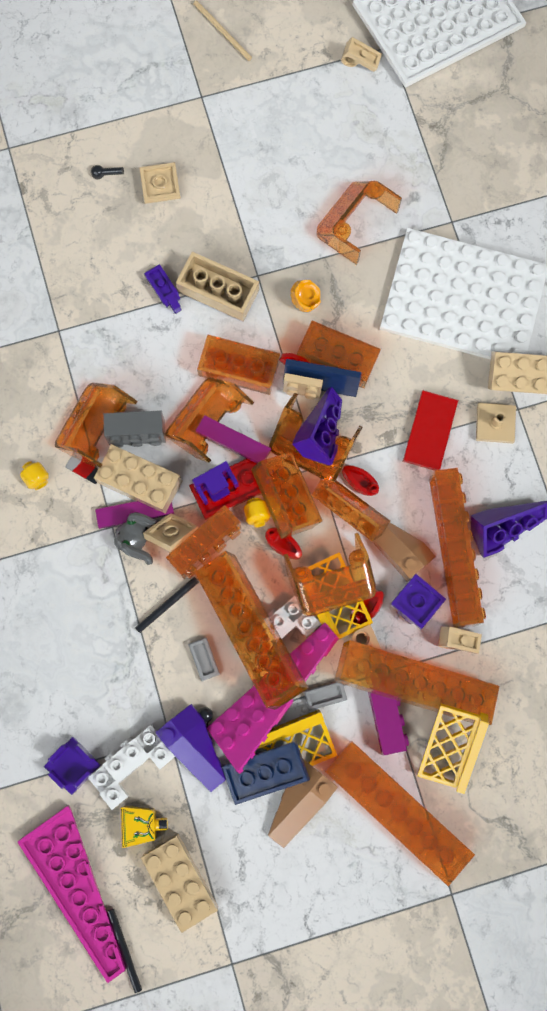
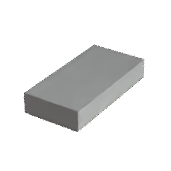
[188,637,220,681]
[304,681,347,711]

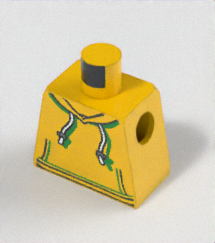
[121,806,168,848]

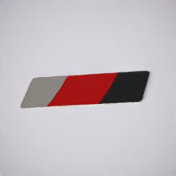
[65,455,98,484]

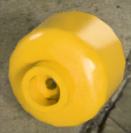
[20,461,49,490]
[243,498,270,528]

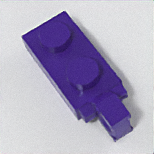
[144,264,182,314]

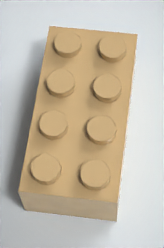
[176,252,259,322]
[488,351,547,394]
[94,444,182,514]
[141,834,219,933]

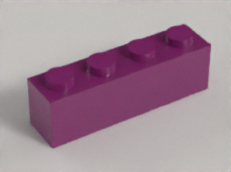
[365,671,409,756]

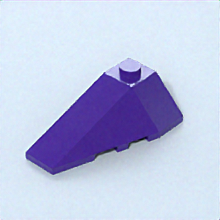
[292,387,342,465]
[470,501,547,558]
[155,704,226,792]

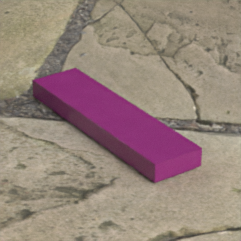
[196,415,271,466]
[95,501,174,529]

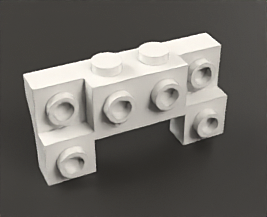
[236,596,321,678]
[88,725,175,810]

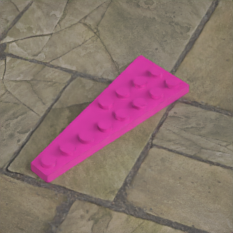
[207,623,339,774]
[18,805,126,983]

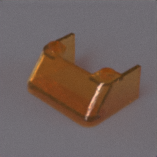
[316,181,402,265]
[165,377,254,463]
[55,383,138,468]
[269,393,363,482]
[284,533,376,616]

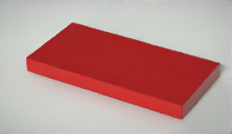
[402,390,459,472]
[189,458,274,520]

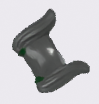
[114,512,160,565]

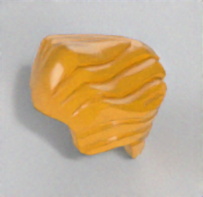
[290,280,321,312]

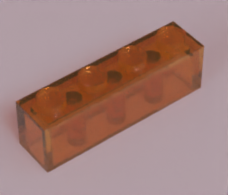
[311,476,390,541]

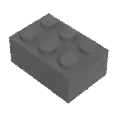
[103,410,166,448]

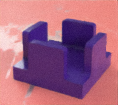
[192,461,239,505]
[391,574,446,630]
[44,737,101,795]

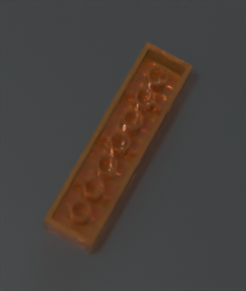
[429,468,486,628]
[195,551,308,710]
[334,640,500,726]
[324,741,475,887]

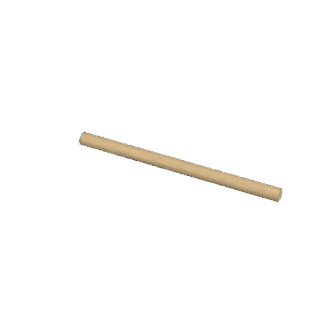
[193,0,252,61]

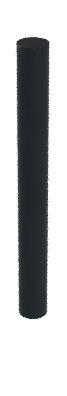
[135,577,199,633]
[107,909,142,993]

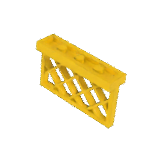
[297,552,373,640]
[417,703,489,794]
[254,709,337,766]

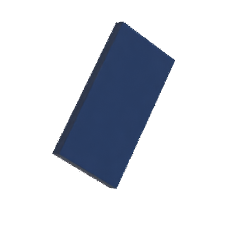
[283,359,362,397]
[222,741,310,805]

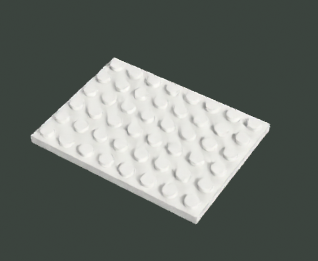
[352,0,526,88]
[379,228,547,360]

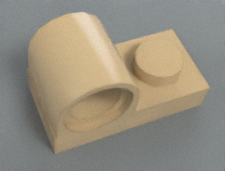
[341,37,382,72]
[351,624,386,665]
[438,626,482,654]

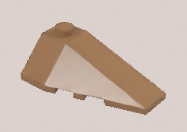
[357,511,436,581]
[268,759,338,848]

